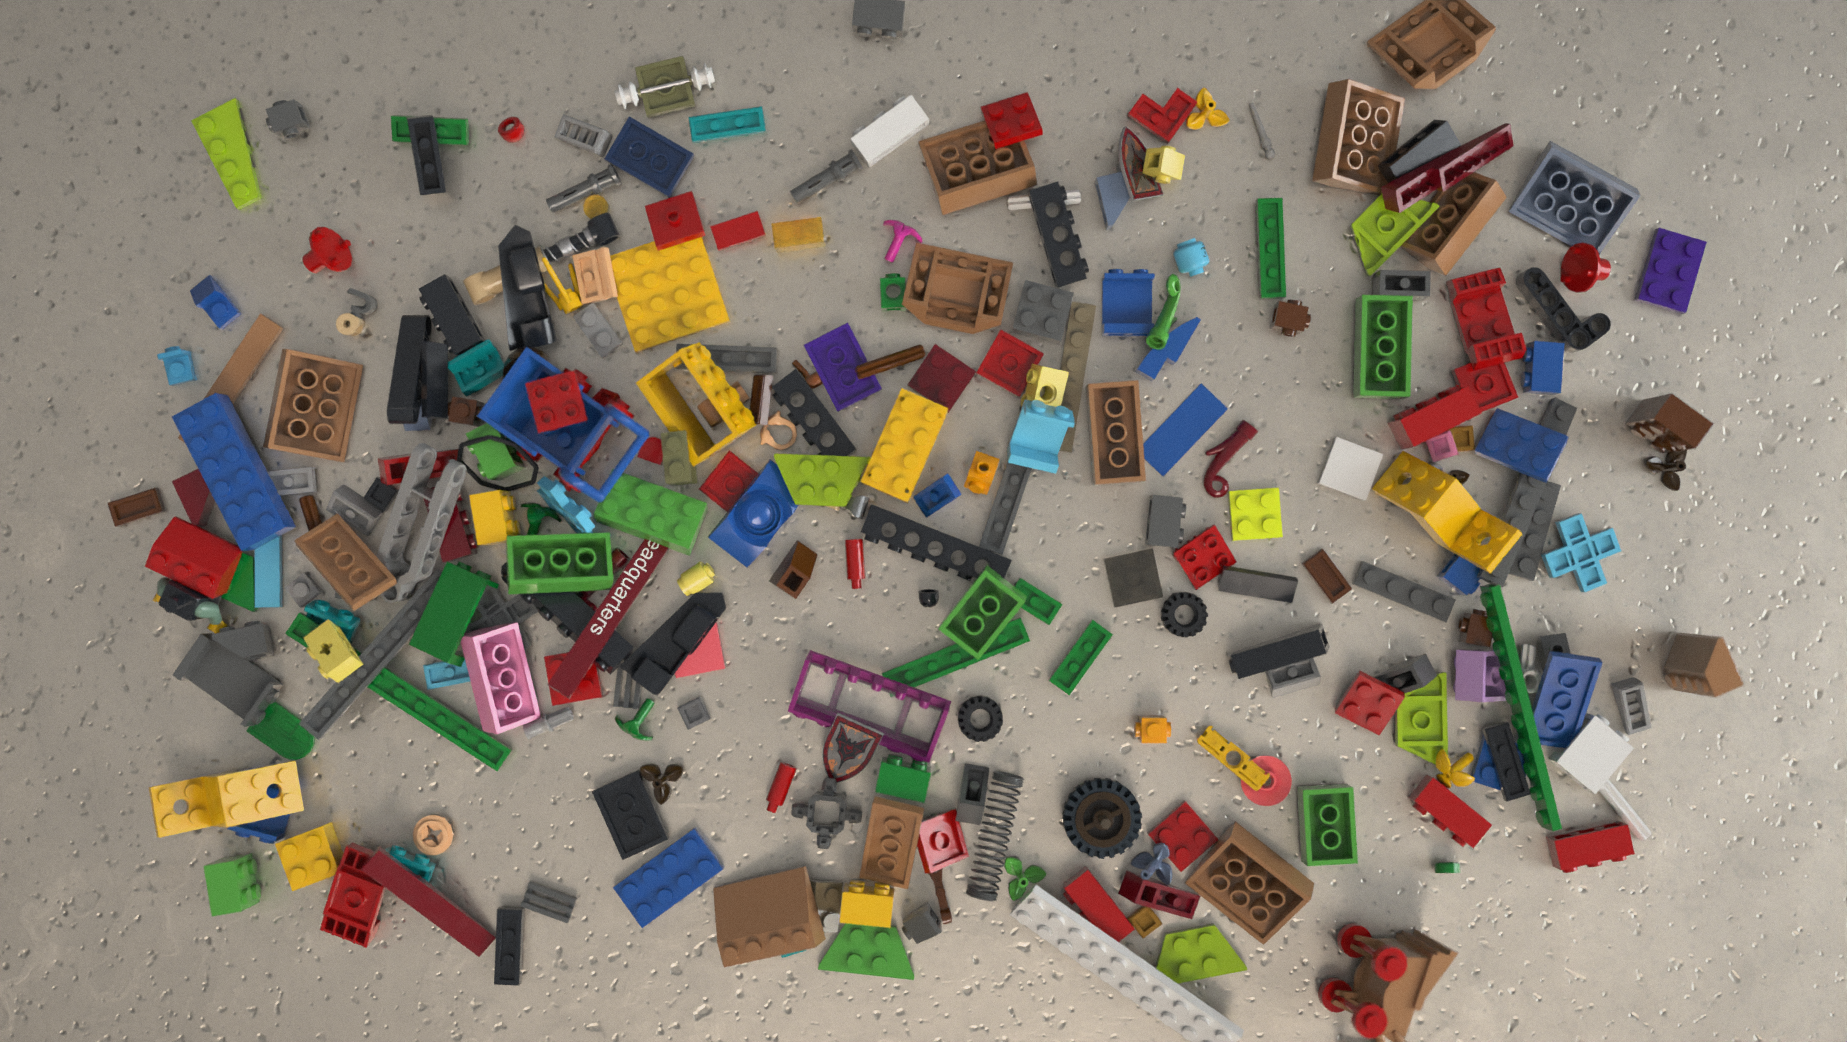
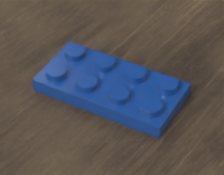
[1532,651,1603,748]
[613,828,724,928]

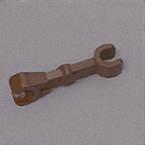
[928,868,952,924]

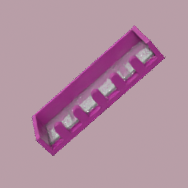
[788,650,951,763]

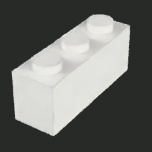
[851,95,929,167]

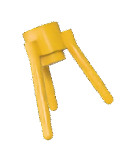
[542,257,583,314]

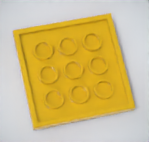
[610,237,730,353]

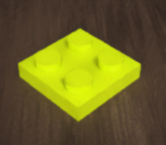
[1228,488,1283,541]

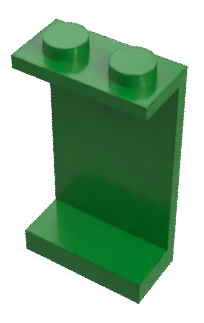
[409,561,499,667]

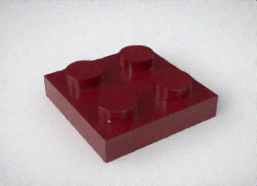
[907,344,976,413]

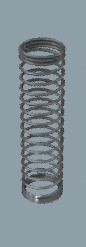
[966,771,1024,902]

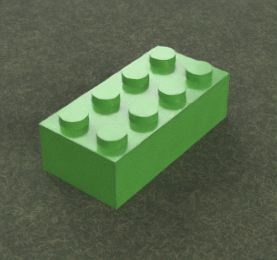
[1353,295,1413,399]
[594,469,708,556]
[505,532,613,594]

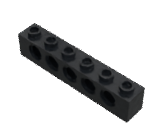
[861,505,1012,581]

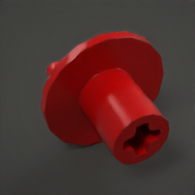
[302,227,352,273]
[1560,242,1611,293]

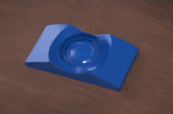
[708,459,799,567]

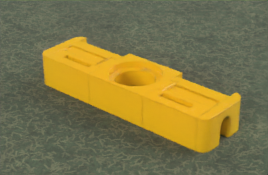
[1197,726,1270,791]

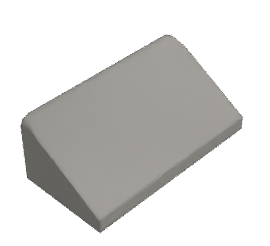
[326,485,384,537]
[1265,658,1321,698]

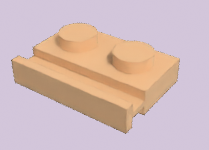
[572,247,618,305]

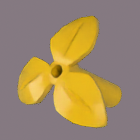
[1186,87,1230,130]
[1436,749,1475,789]

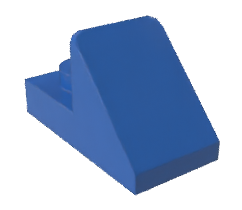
[190,275,241,330]
[913,474,962,518]

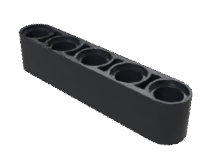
[387,315,432,424]

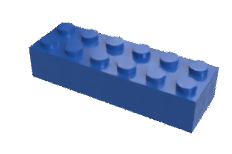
[172,393,296,551]

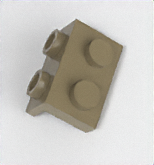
[809,878,843,933]

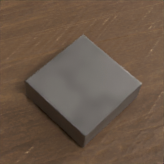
[677,696,711,730]

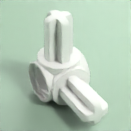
[1520,644,1542,694]

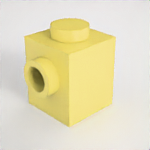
[1143,146,1185,184]

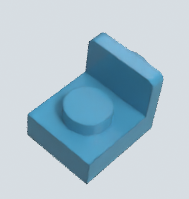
[157,346,197,386]

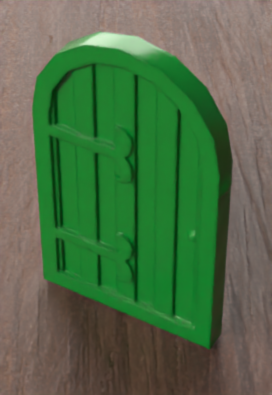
[246,701,315,760]

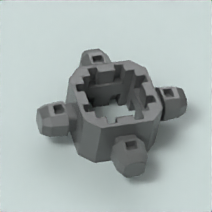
[791,777,862,849]

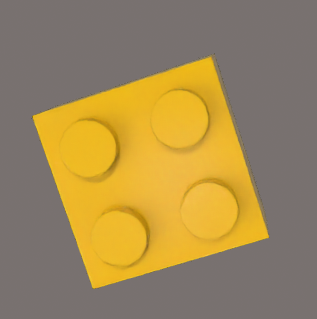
[469,490,521,546]
[275,822,343,891]
[840,880,894,928]

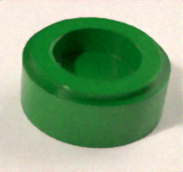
[1434,862,1461,873]

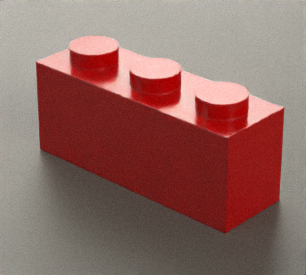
[1408,775,1492,849]
[1546,821,1635,873]
[1063,866,1135,942]

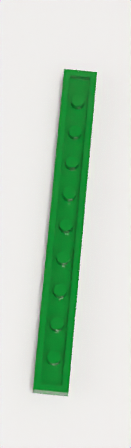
[1480,584,1562,831]
[285,612,512,771]

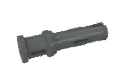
[790,149,863,204]
[546,164,622,213]

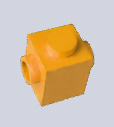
[964,451,1000,495]
[1134,715,1171,743]

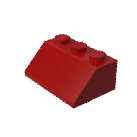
[144,516,243,599]

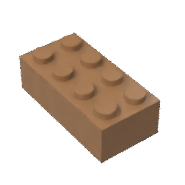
[1086,380,1146,486]

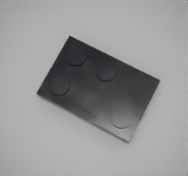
[592,770,669,860]

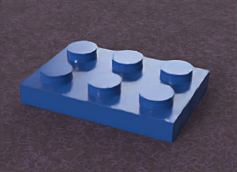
[1475,408,1569,483]

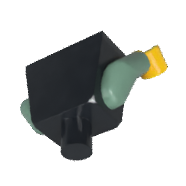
[153,577,227,634]

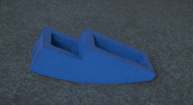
[1135,317,1201,381]

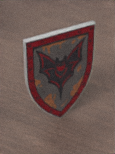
[1117,126,1164,201]
[822,713,884,783]

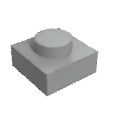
[285,572,323,608]

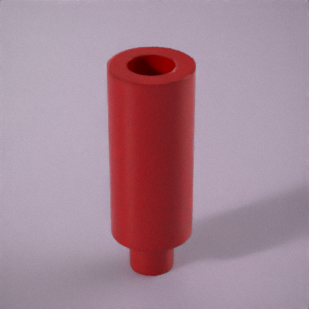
[845,539,865,589]
[766,762,797,813]

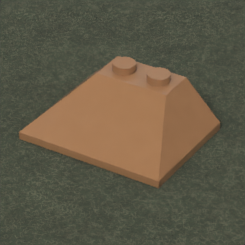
[1367,0,1496,89]
[902,243,1013,334]

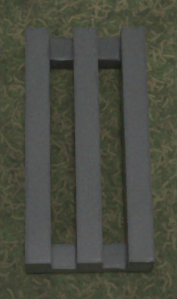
[613,657,642,709]
[521,881,577,923]

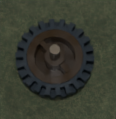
[1062,778,1142,859]

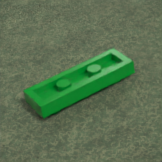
[391,115,469,145]
[1049,620,1113,695]

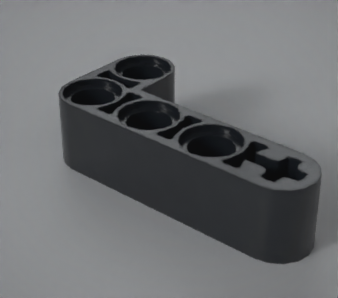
[1516,267,1611,353]

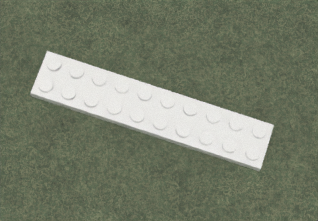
[1010,885,1244,1042]

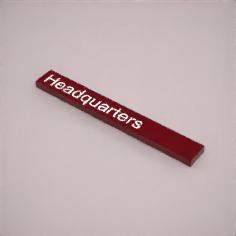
[547,539,669,699]

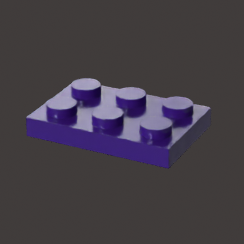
[1635,228,1707,314]
[804,323,882,412]

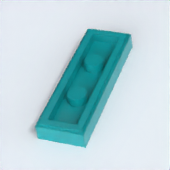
[688,106,766,143]

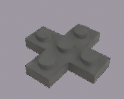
[464,585,539,650]

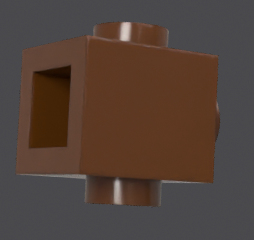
[1270,299,1311,337]
[448,396,484,427]
[1458,609,1493,648]

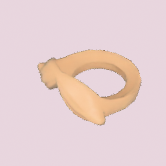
[760,411,797,450]

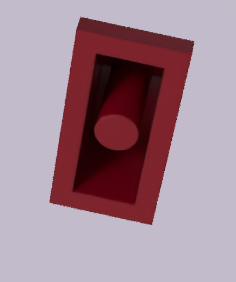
[172,469,215,527]

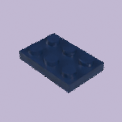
[604,116,695,198]

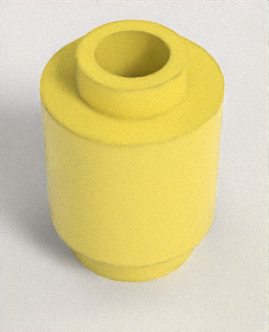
[677,561,716,596]

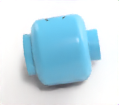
[1173,238,1209,277]

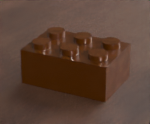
[1625,393,1714,453]

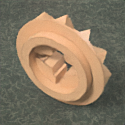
[413,814,454,855]

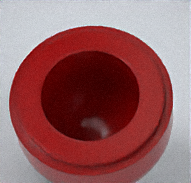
[498,117,524,143]

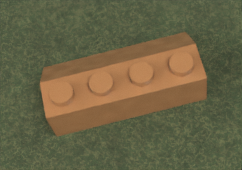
[1400,172,1507,276]
[1664,633,1744,697]

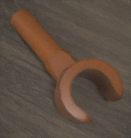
[792,360,823,389]

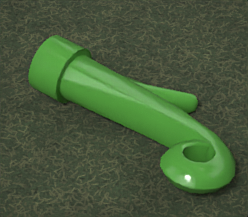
[1146,274,1181,350]

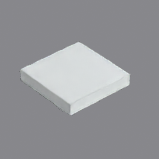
[1317,437,1383,501]

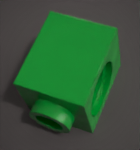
[880,273,906,311]

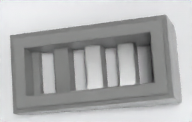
[554,114,612,157]
[1612,677,1652,735]

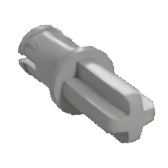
[523,707,574,739]

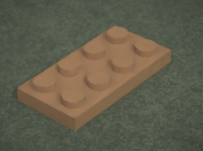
[294,513,397,611]
[859,796,924,889]

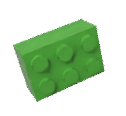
[938,565,1027,660]
[1297,784,1358,866]

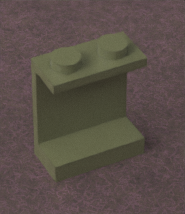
[661,430,698,486]

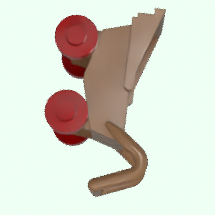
[1318,923,1458,1042]

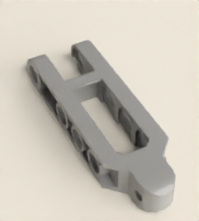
[376,443,467,603]

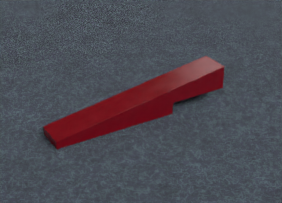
[1381,123,1514,213]
[361,845,496,957]

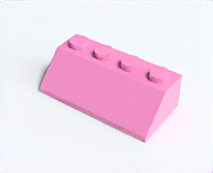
[461,622,541,734]

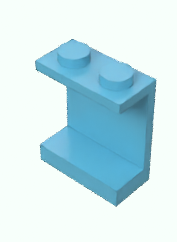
[1007,399,1075,474]

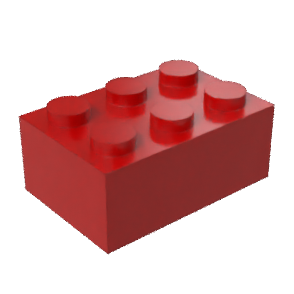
[1388,385,1482,450]

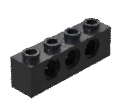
[1027,182,1089,287]
[772,369,857,456]

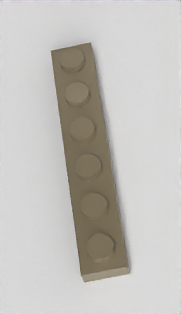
[1059,301,1096,453]

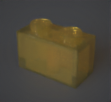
[771,217,826,253]

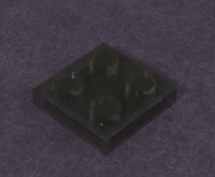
[1103,548,1163,608]

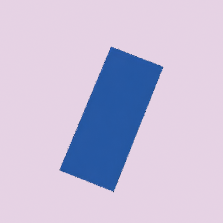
[1143,383,1228,476]

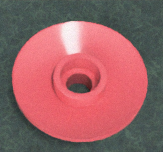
[1241,756,1292,806]

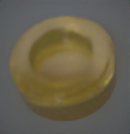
[583,195,610,219]

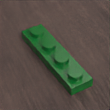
[1256,198,1286,299]

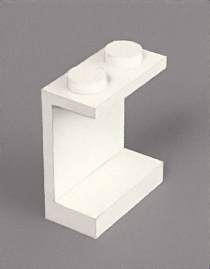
[1549,713,1634,794]

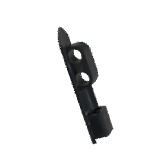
[498,224,557,351]
[620,593,727,696]

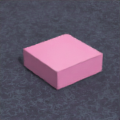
[1426,431,1459,462]

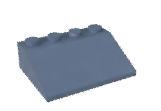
[1509,141,1640,255]

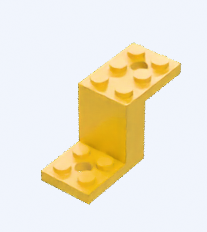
[1372,451,1522,573]
[148,761,304,838]

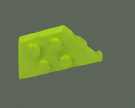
[1350,194,1440,277]
[774,453,870,507]
[1395,672,1448,765]
[1156,923,1247,984]

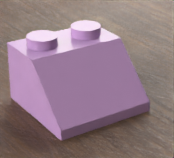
[1453,650,1506,702]

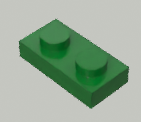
[1014,578,1062,625]

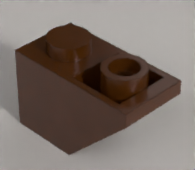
[769,540,818,599]

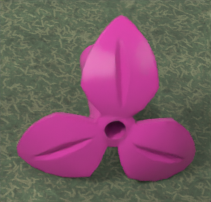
[883,220,923,262]

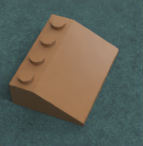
[1312,79,1405,195]
[918,121,1037,215]
[263,349,363,462]
[1185,821,1315,945]
[713,866,826,968]

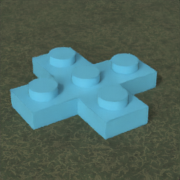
[537,476,595,534]
[1541,513,1621,592]

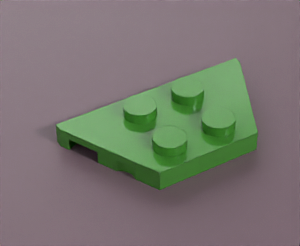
[818,923,914,980]

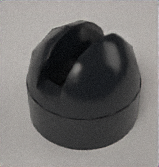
[919,589,939,608]

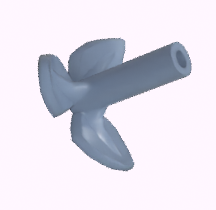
[1131,843,1172,885]

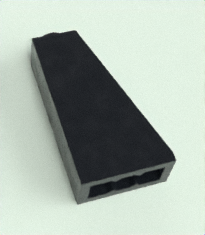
[1229,623,1330,679]

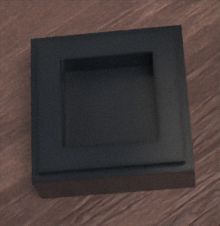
[364,477,399,512]

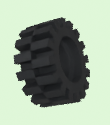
[1161,592,1208,638]
[958,696,1003,742]

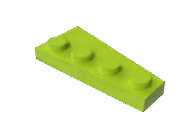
[191,98,262,210]

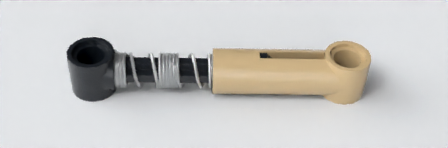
[463,213,620,305]

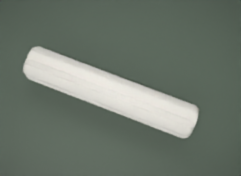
[1007,189,1081,210]
[1599,779,1651,841]

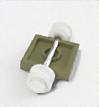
[615,56,715,118]

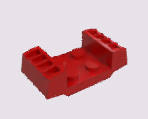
[1446,267,1526,371]
[320,843,386,948]

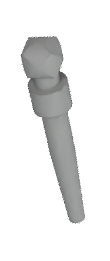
[1249,102,1275,159]

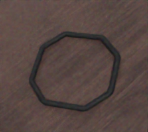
[457,435,539,491]

